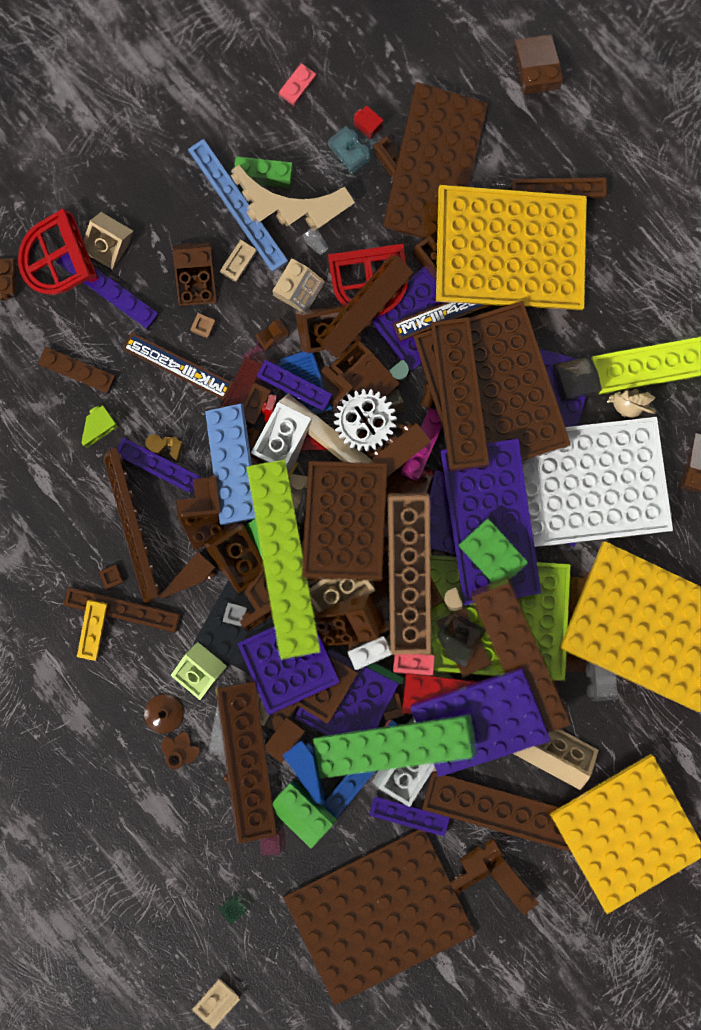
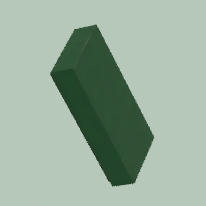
[366,662,404,684]

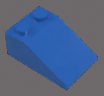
[282,741,326,806]

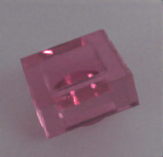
[260,834,280,855]

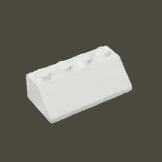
[372,716,434,807]

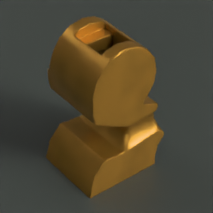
[146,434,184,462]

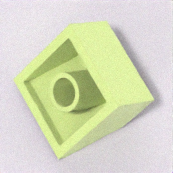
[171,642,227,700]

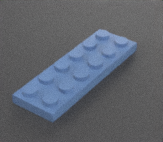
[205,404,256,525]

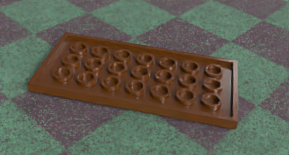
[382,82,487,242]

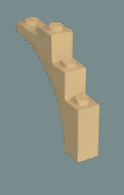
[231,165,355,229]

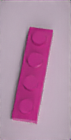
[400,408,442,481]

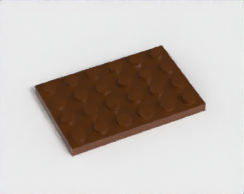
[302,461,388,581]

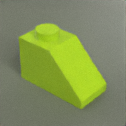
[81,405,118,448]

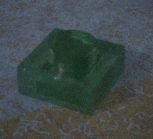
[219,896,246,925]

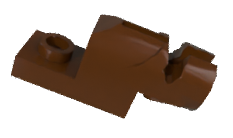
[451,838,503,894]

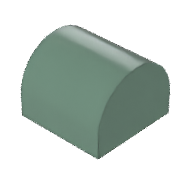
[389,360,409,382]

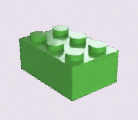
[458,519,528,583]

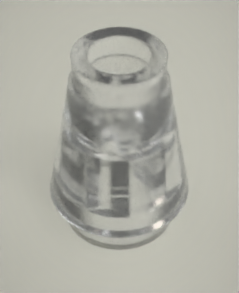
[302,226,329,255]

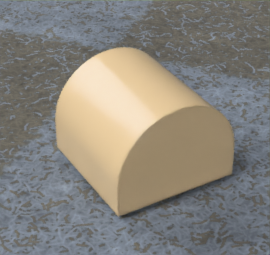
[444,588,463,611]

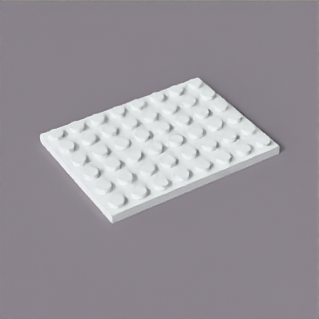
[522,417,673,547]

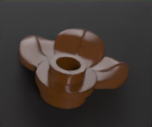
[161,732,200,769]

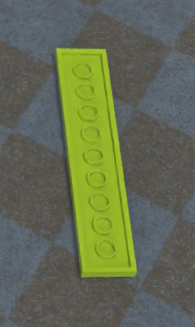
[247,459,320,660]

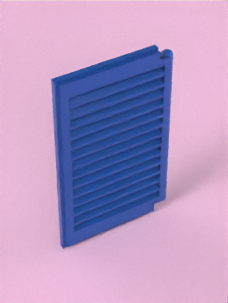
[276,351,332,415]

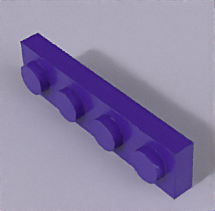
[256,360,333,412]
[369,796,450,837]

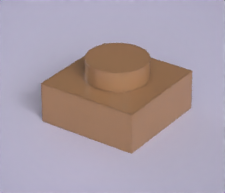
[190,313,216,339]

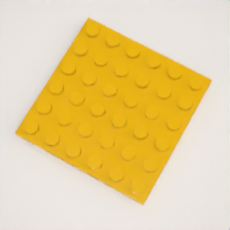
[550,754,701,914]

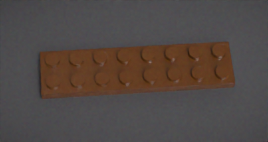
[431,318,489,471]
[103,448,159,604]
[215,681,276,844]
[422,772,571,852]

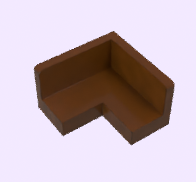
[321,365,355,411]
[176,475,220,520]

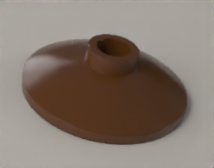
[144,694,183,733]

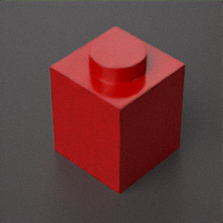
[354,105,383,140]

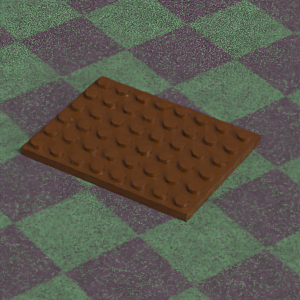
[413,301,571,461]
[283,829,475,1006]

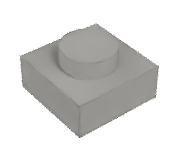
[223,603,247,627]

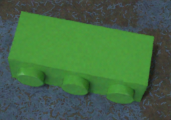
[234,157,293,188]

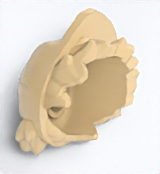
[607,389,656,418]

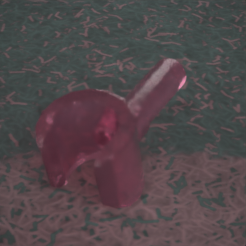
[242,340,265,360]

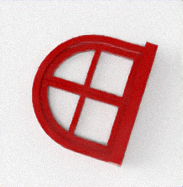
[18,209,98,295]
[328,244,408,317]

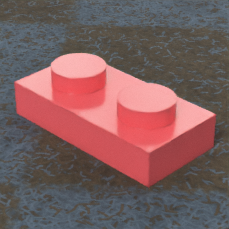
[279,63,316,105]
[393,654,434,676]

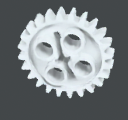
[334,389,397,452]

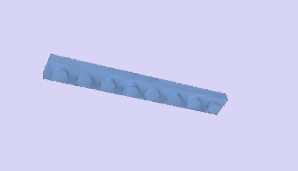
[188,139,288,273]

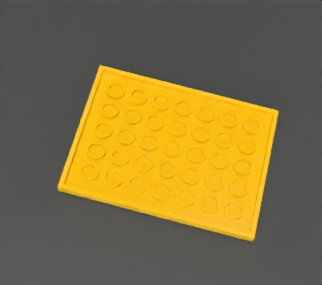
[436,185,586,310]
[560,541,701,712]

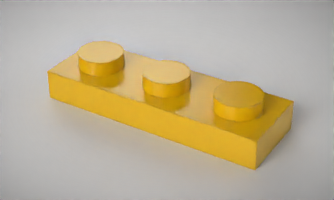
[77,600,108,661]

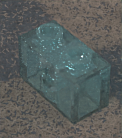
[328,126,370,174]

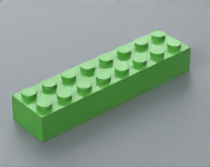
[313,715,477,778]

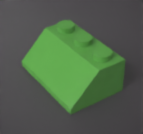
[272,779,337,848]

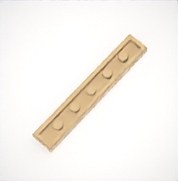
[275,393,373,463]

